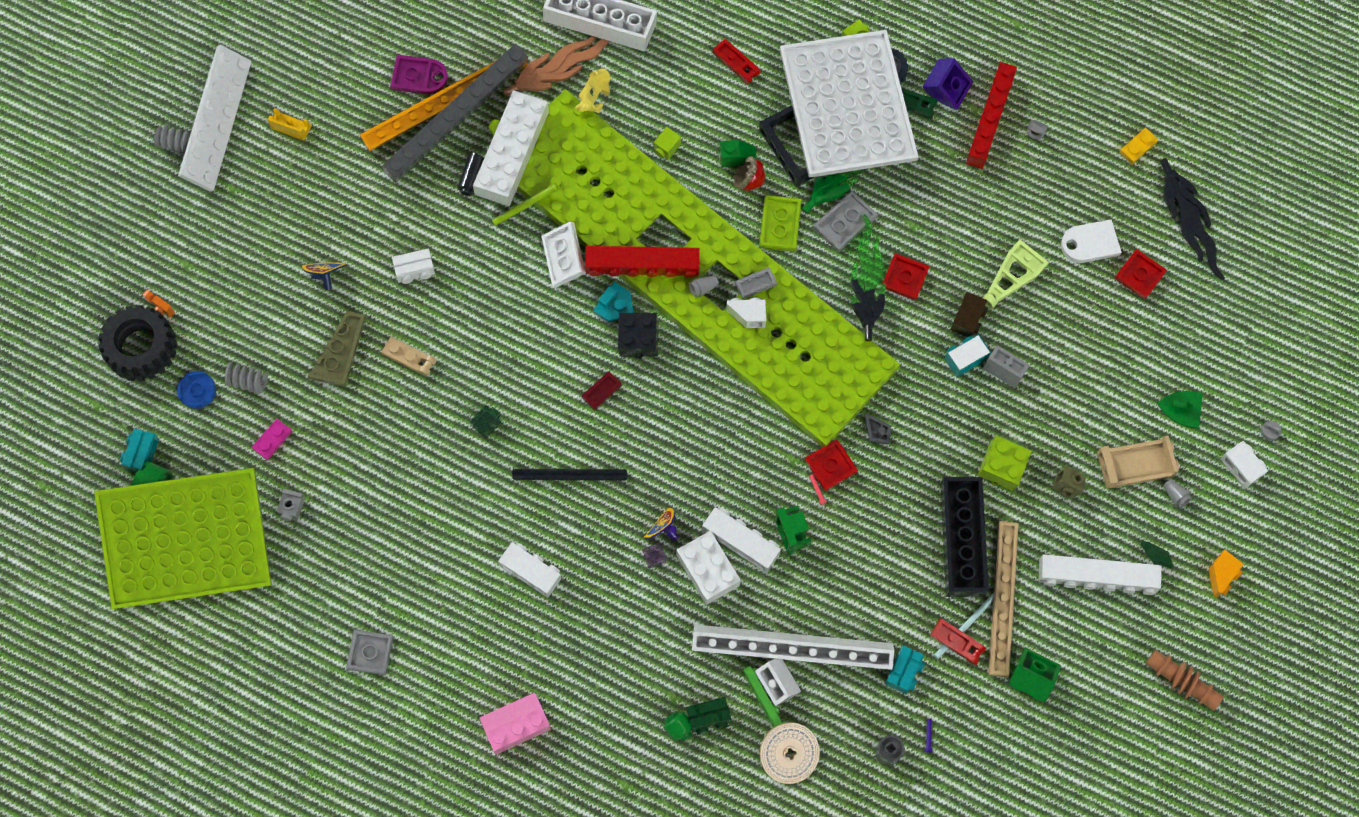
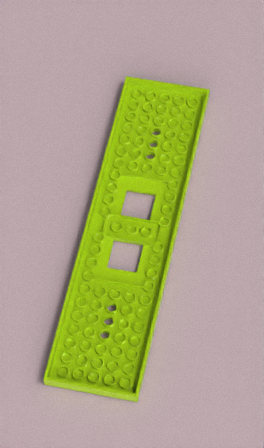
[517,89,900,447]

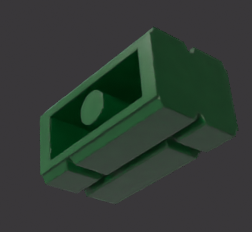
[686,697,731,735]

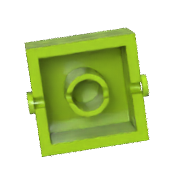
[977,436,1032,491]

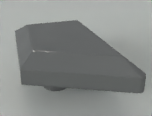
[864,413,891,445]

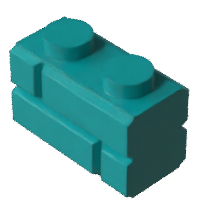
[120,429,159,472]
[885,645,925,694]

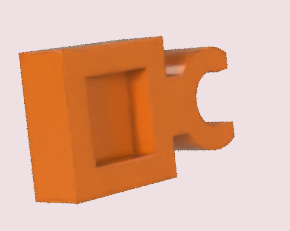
[142,290,175,318]

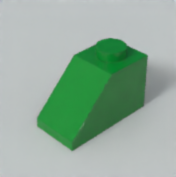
[719,140,757,168]

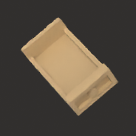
[1097,436,1179,489]

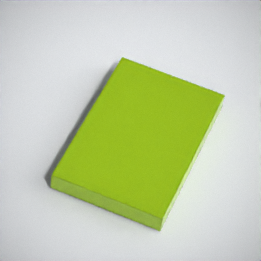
[759,195,802,252]

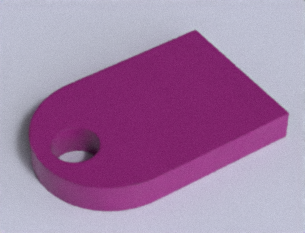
[390,55,448,95]

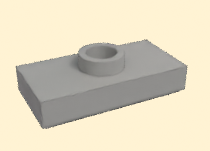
[735,267,777,300]

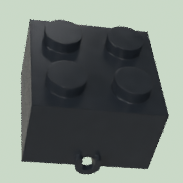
[618,313,659,359]

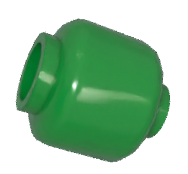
[663,710,692,741]

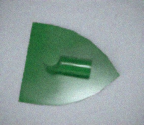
[1157,391,1203,429]

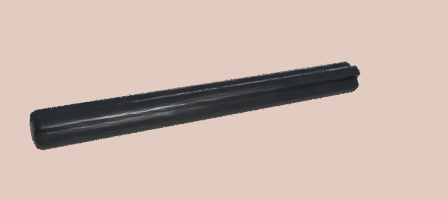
[512,469,627,481]

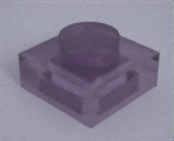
[642,543,667,569]

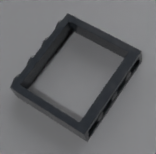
[759,105,814,187]

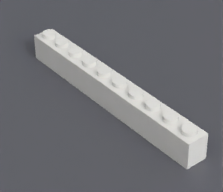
[692,625,894,670]

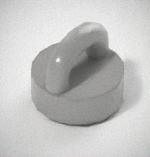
[1027,120,1047,140]
[1261,421,1282,441]

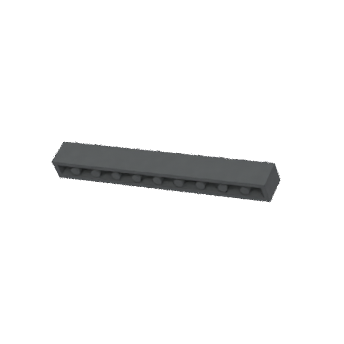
[383,43,528,183]

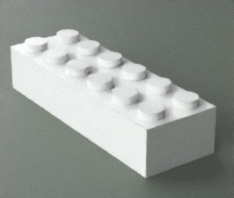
[543,0,657,51]
[473,90,549,206]

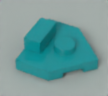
[593,282,634,323]

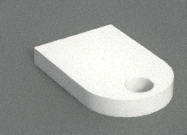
[1061,220,1122,263]

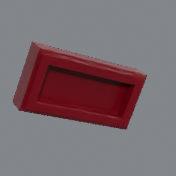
[581,371,622,411]

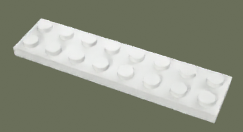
[178,44,251,192]

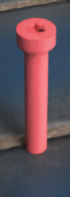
[809,474,827,505]

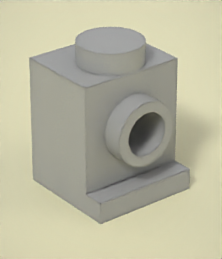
[277,489,305,521]

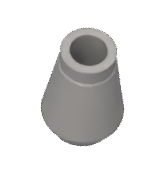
[689,275,719,297]
[1163,479,1192,508]

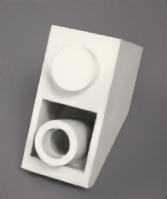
[726,298,766,328]

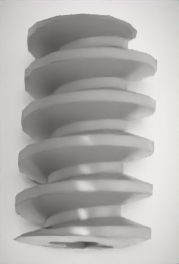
[154,125,190,154]
[225,362,268,394]

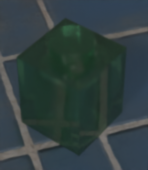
[470,405,502,439]

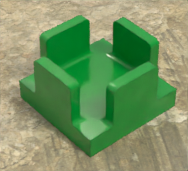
[775,505,812,556]

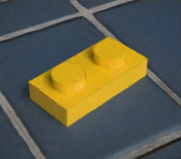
[1119,127,1159,165]

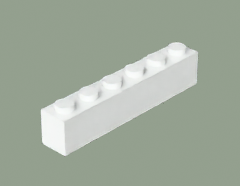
[1039,554,1161,595]

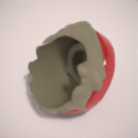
[733,156,766,191]

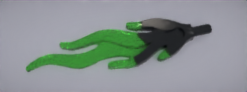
[850,214,886,342]

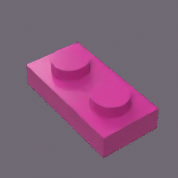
[251,418,293,461]

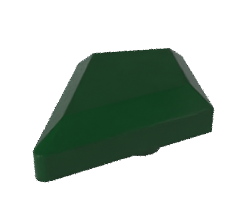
[1141,541,1173,568]

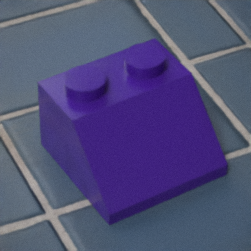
[923,58,973,110]

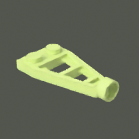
[983,240,1049,309]

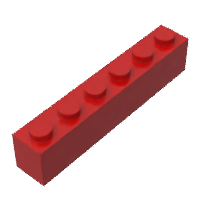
[965,61,1017,169]
[585,246,700,278]

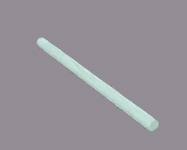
[934,593,994,659]

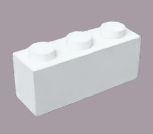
[498,542,561,598]

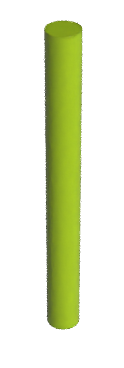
[492,183,559,226]

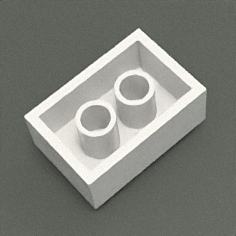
[676,531,741,605]

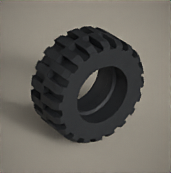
[98,305,177,382]

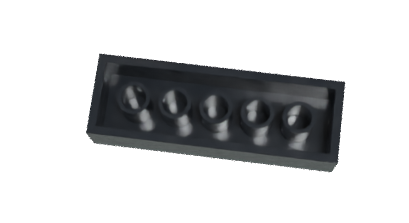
[940,477,989,597]

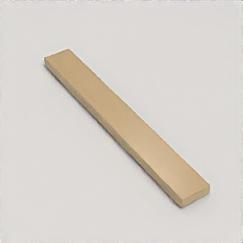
[988,521,1019,678]

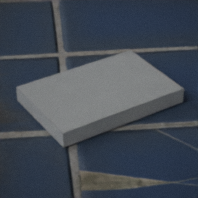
[813,191,878,252]

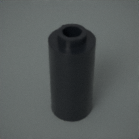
[457,153,484,196]

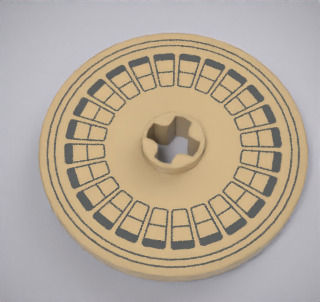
[760,722,820,784]

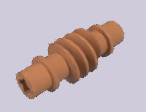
[1145,649,1224,711]

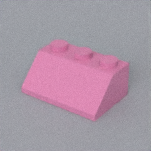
[480,693,551,755]

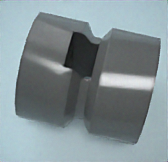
[875,735,904,766]

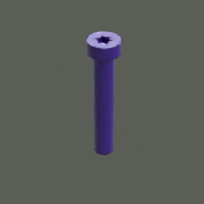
[924,719,933,753]

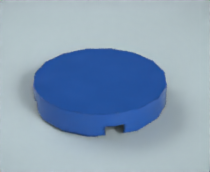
[177,371,216,409]

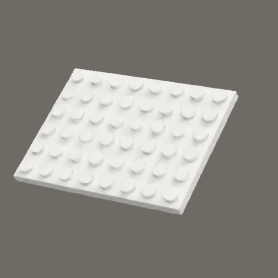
[780,30,918,178]

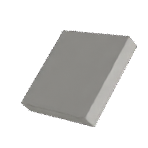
[346,630,394,676]

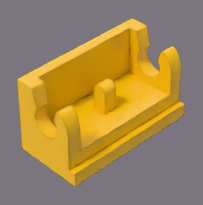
[267,108,312,141]

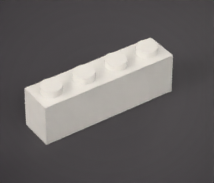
[702,507,781,573]

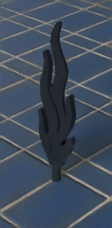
[1160,158,1225,280]

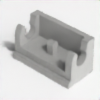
[983,345,1030,388]

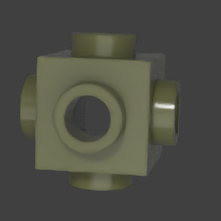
[1052,466,1086,499]

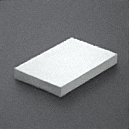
[541,221,586,288]

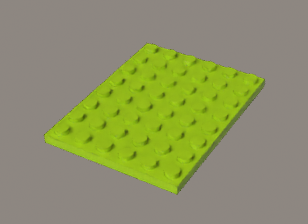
[94,468,272,609]

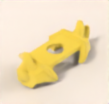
[575,69,611,113]

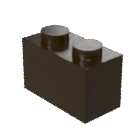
[950,292,988,337]

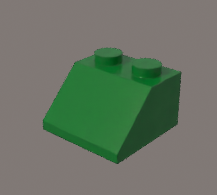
[1008,647,1061,703]

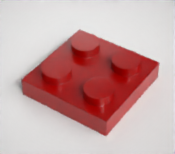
[1114,249,1167,300]
[881,253,930,301]
[804,439,858,491]

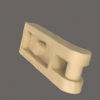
[381,337,437,377]

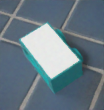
[944,334,991,377]

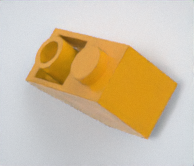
[1208,550,1244,598]

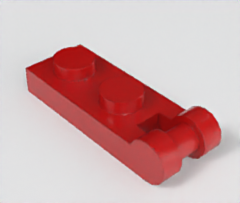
[712,39,761,85]
[929,618,986,666]

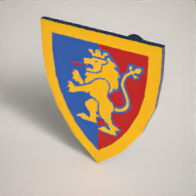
[302,262,348,290]

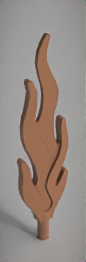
[503,36,610,97]

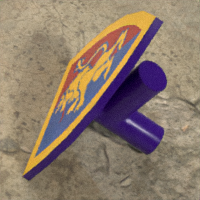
[644,508,679,541]

